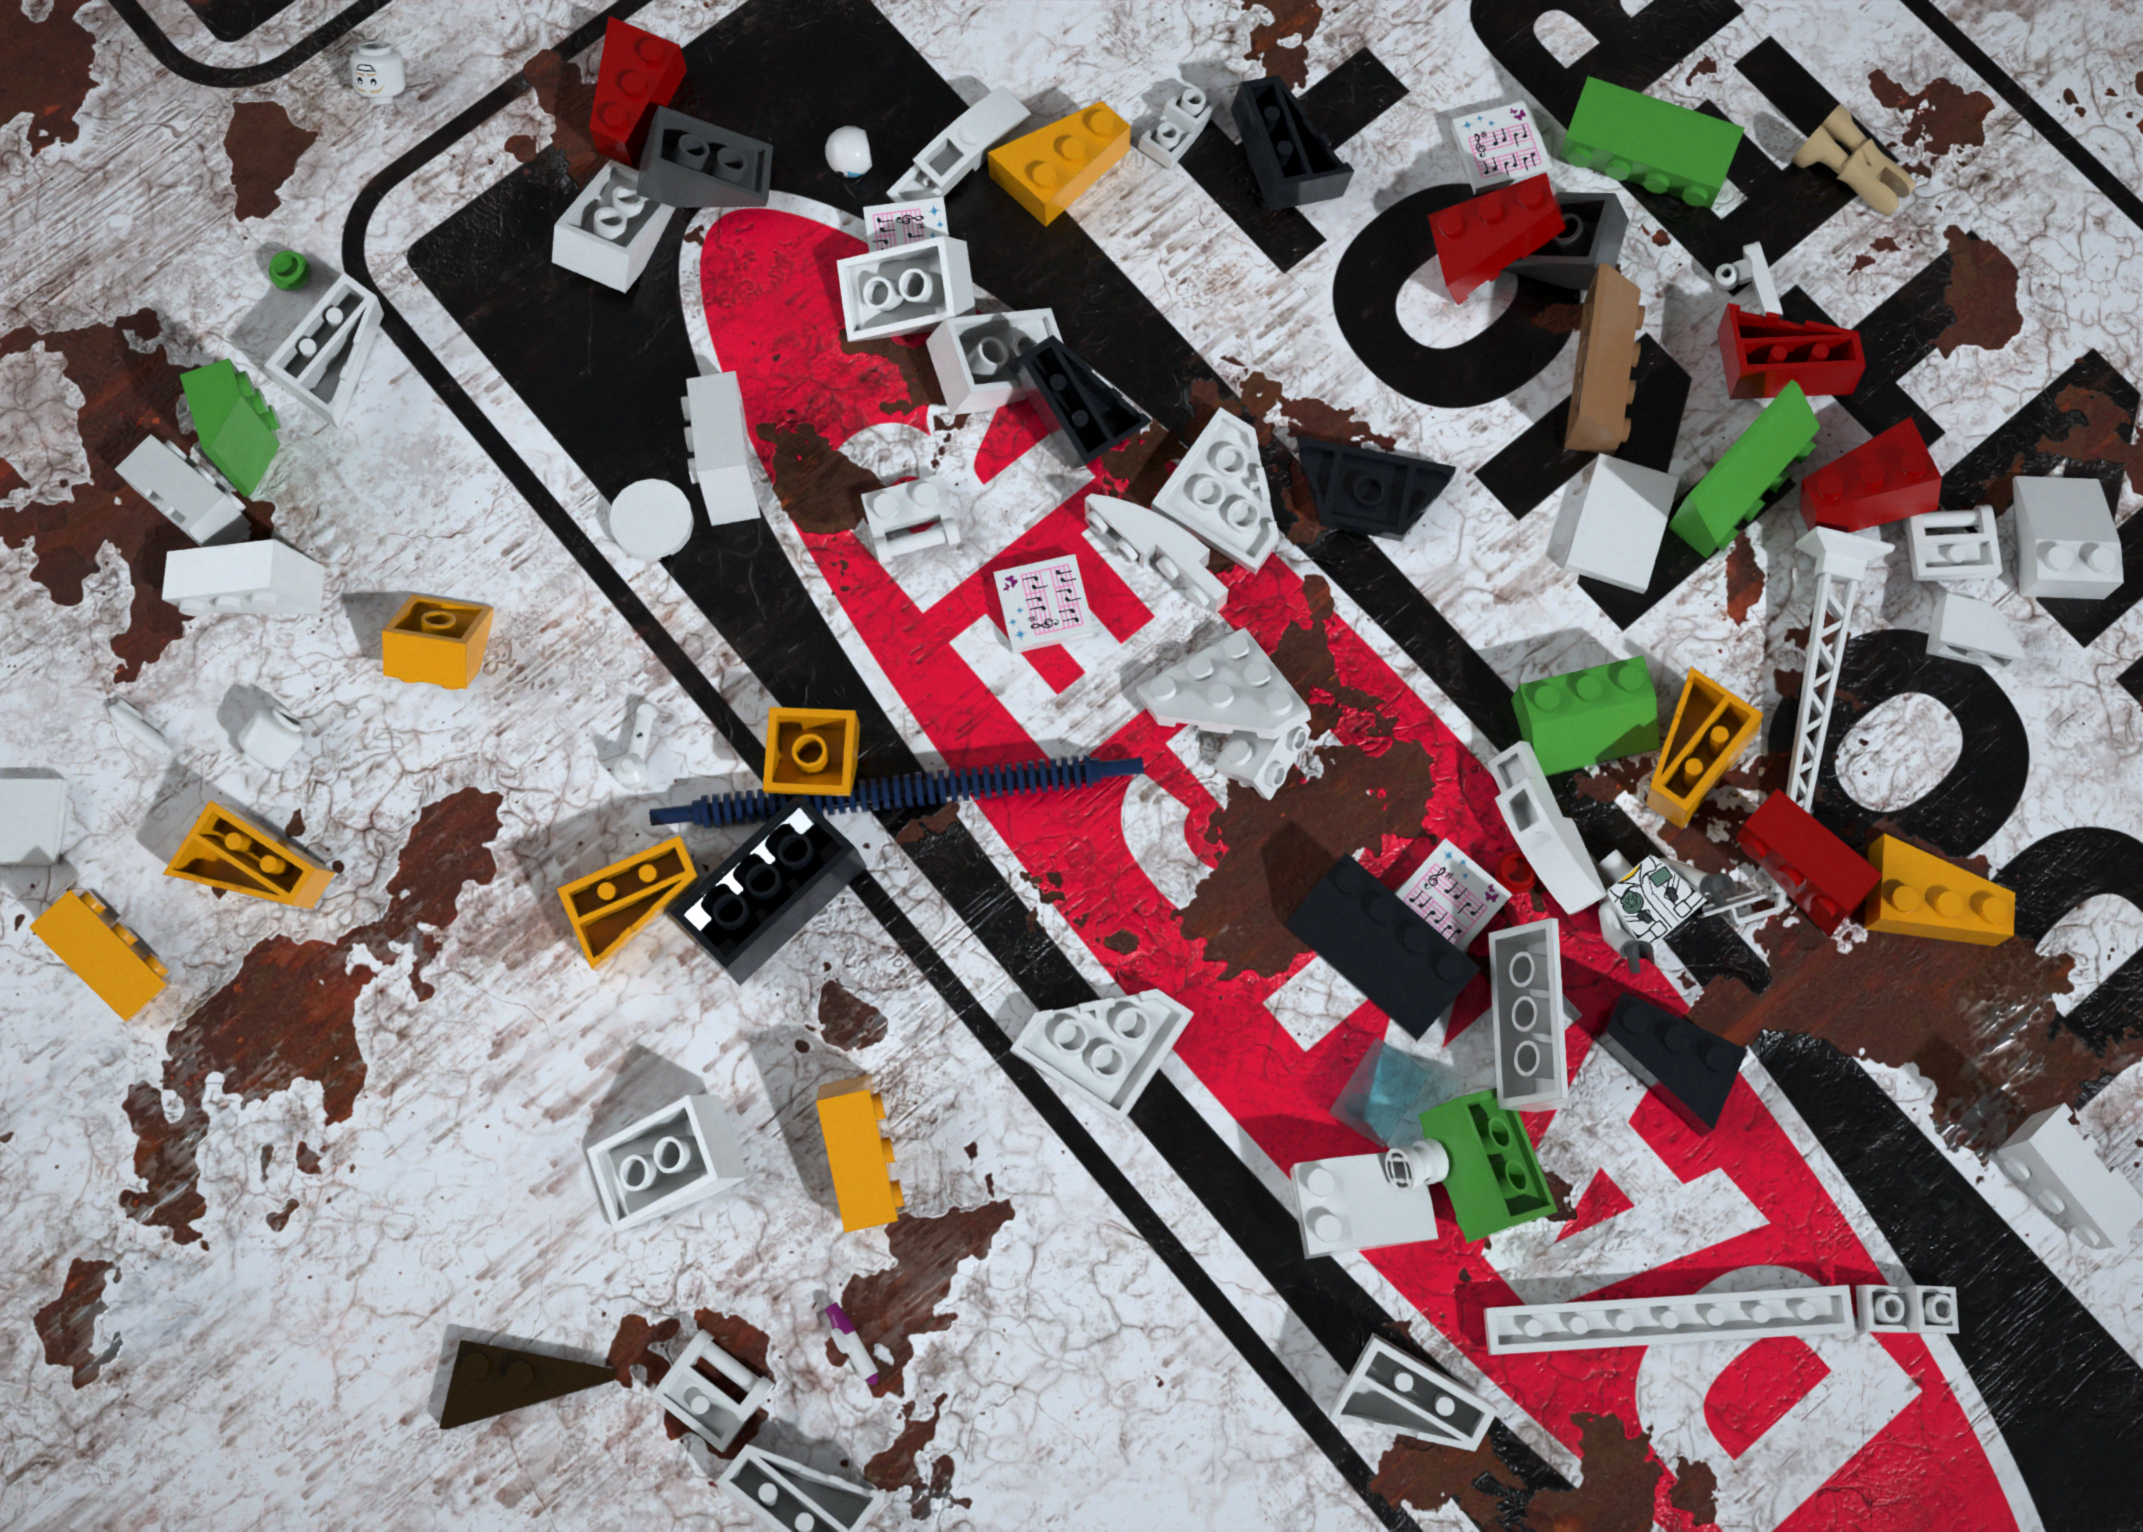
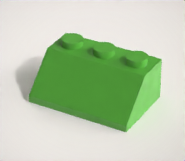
[180,358,281,497]
[1511,655,1660,777]
[1418,1088,1558,1243]

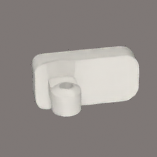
[1715,241,1783,320]

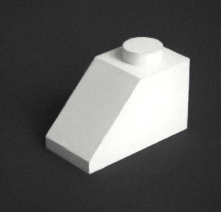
[1926,592,2026,672]

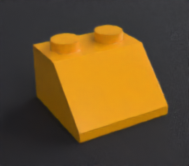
[382,594,493,690]
[763,707,860,796]

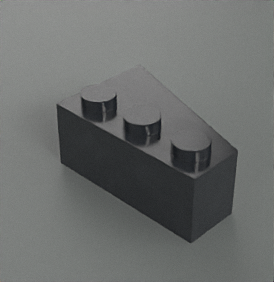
[1231,75,1355,212]
[1006,335,1152,470]
[1595,992,1747,1137]

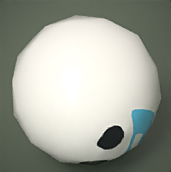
[825,126,872,178]

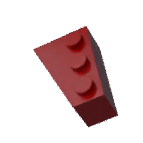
[589,16,687,167]
[1428,172,1566,305]
[1717,303,1866,400]
[1799,416,1942,533]

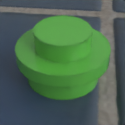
[269,251,311,291]

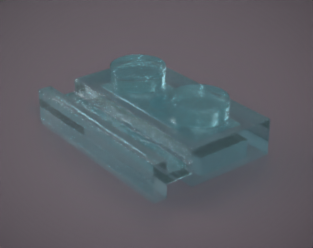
[1328,1037,1431,1149]

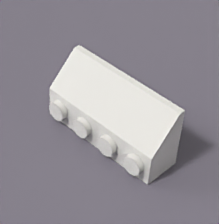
[1488,918,1569,1113]

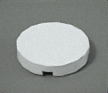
[609,479,694,562]

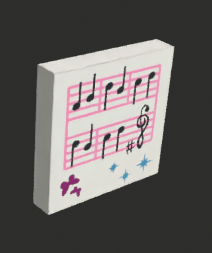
[1450,100,1553,195]
[863,197,949,253]
[994,554,1095,654]
[1395,838,1512,952]

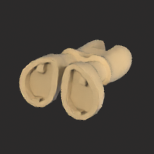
[1791,104,1916,216]

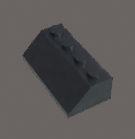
[670,794,867,986]
[1284,852,1481,1042]

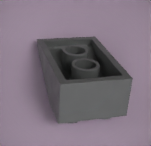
[636,105,773,208]
[1502,192,1629,290]

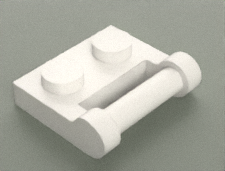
[861,473,961,565]
[1902,505,2003,581]
[650,1329,775,1452]

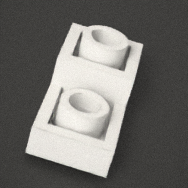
[1138,82,1220,169]
[1856,1285,1959,1334]

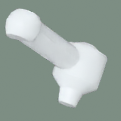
[614,703,657,790]

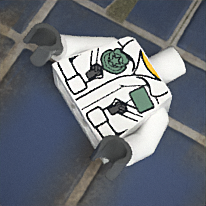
[1597,849,1737,974]

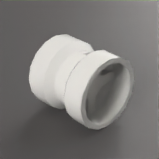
[1385,1138,1449,1192]

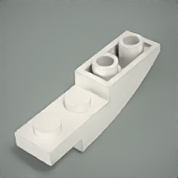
[886,85,1031,203]
[1085,494,1228,615]
[1488,741,1607,915]

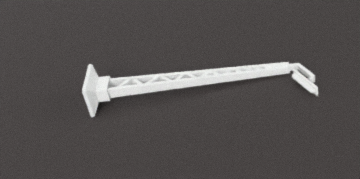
[1698,526,1895,926]

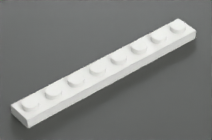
[1483,1285,1855,1355]

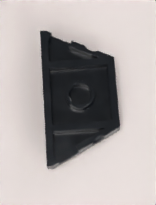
[1296,436,1456,542]

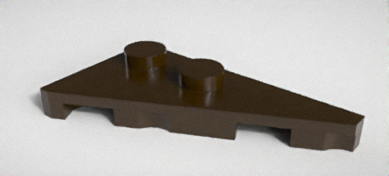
[439,1340,619,1430]

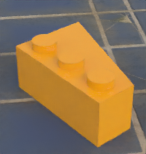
[988,101,1131,227]
[1646,666,1764,829]
[163,800,336,909]
[1864,833,2015,946]
[557,835,701,972]
[29,889,172,1022]
[816,1074,905,1233]

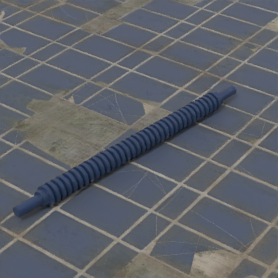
[649,754,1144,829]

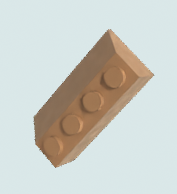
[1564,263,1645,456]

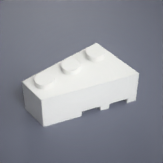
[264,273,384,430]
[681,371,761,526]
[114,434,252,547]
[162,539,325,616]
[1997,1103,2143,1250]
[1328,1333,1498,1451]
[716,1444,886,1532]

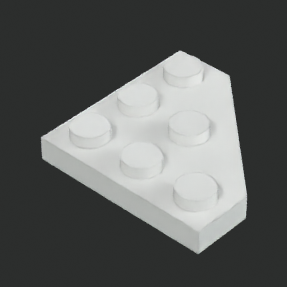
[1151,407,1279,575]
[1135,627,1311,740]
[1010,989,1194,1125]

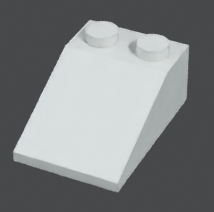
[552,159,676,293]
[837,235,977,342]
[926,308,1063,415]
[2012,476,2124,599]
[587,1095,748,1233]
[1290,1152,1438,1259]

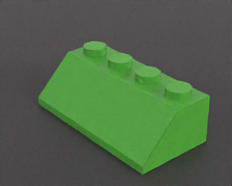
[1558,76,1745,209]
[1668,379,1821,559]

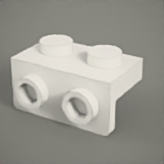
[1213,722,1311,800]

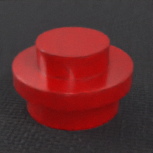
[1494,851,1538,894]

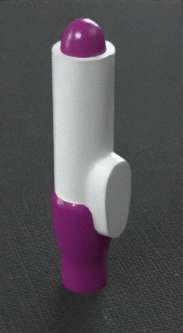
[824,1302,879,1385]

